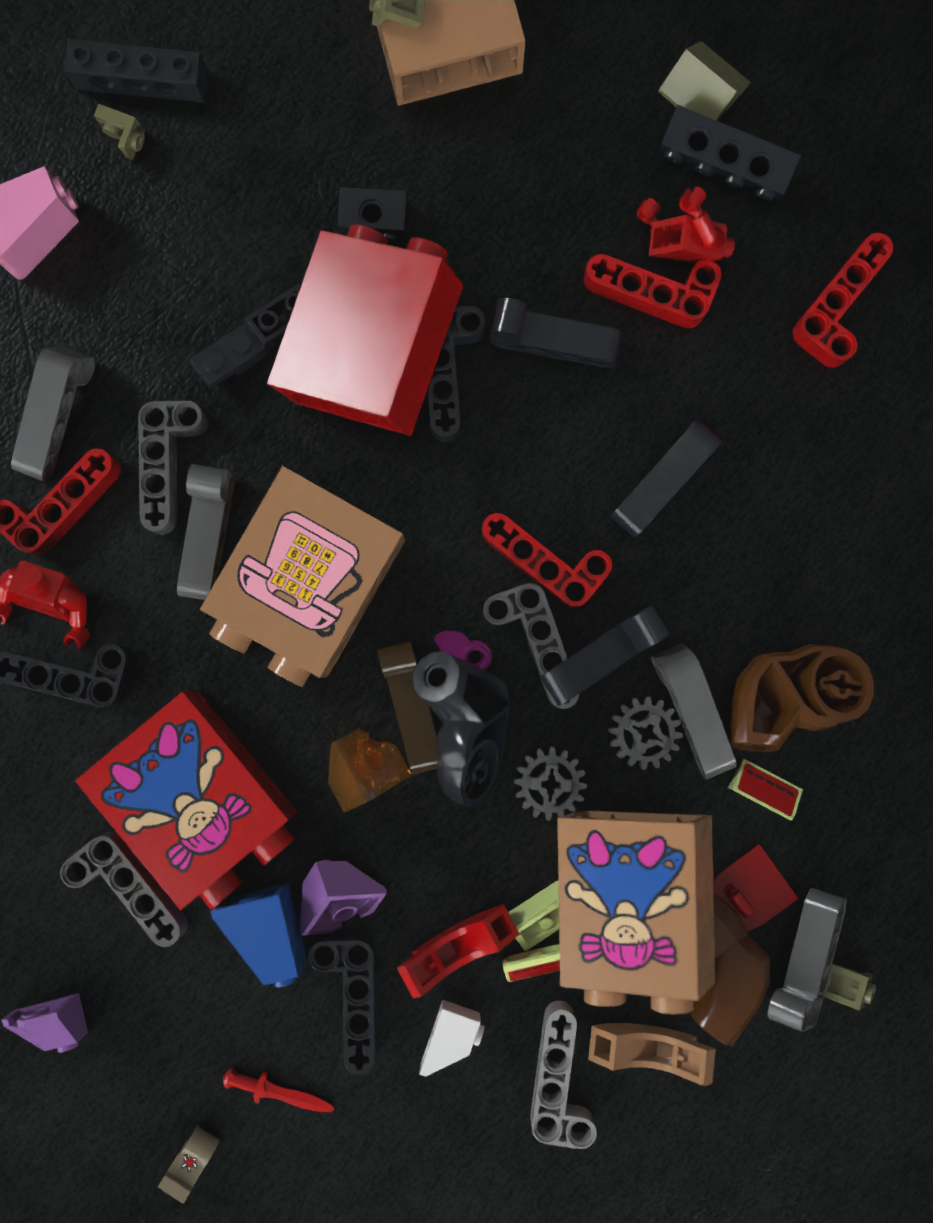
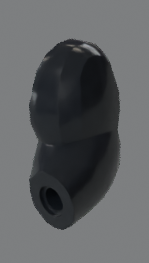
[413,652,510,807]

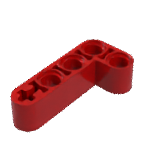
[793,233,893,368]
[583,254,721,328]
[0,448,121,555]
[482,513,612,608]

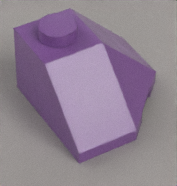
[300,860,387,936]
[2,993,88,1052]

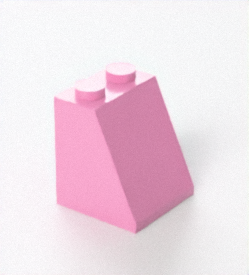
[0,166,79,280]

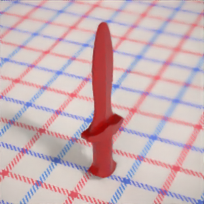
[223,1068,334,1112]

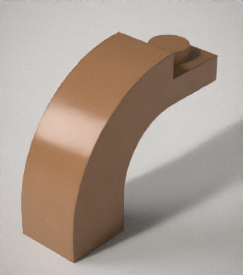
[588,1023,716,1086]

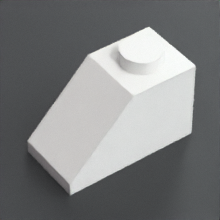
[419,1000,485,1077]

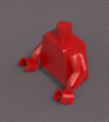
[637,187,735,263]
[0,560,90,650]

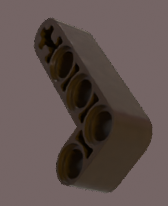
[378,640,438,775]

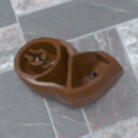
[728,644,874,752]
[690,893,770,1046]

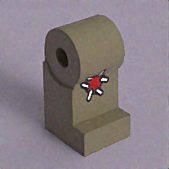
[158,1126,220,1204]

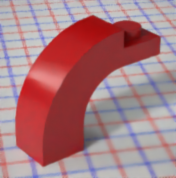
[397,904,520,999]

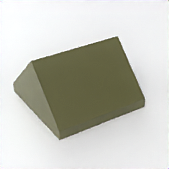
[658,41,750,121]

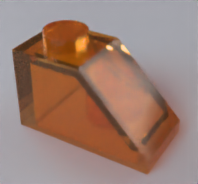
[328,729,412,813]

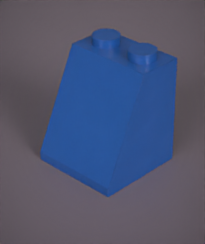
[211,882,307,987]

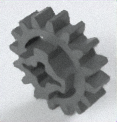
[608,696,683,770]
[514,746,587,821]

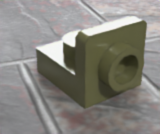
[369,0,425,29]
[94,104,145,160]
[824,962,876,1011]

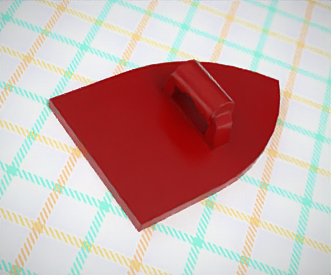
[713,844,799,931]

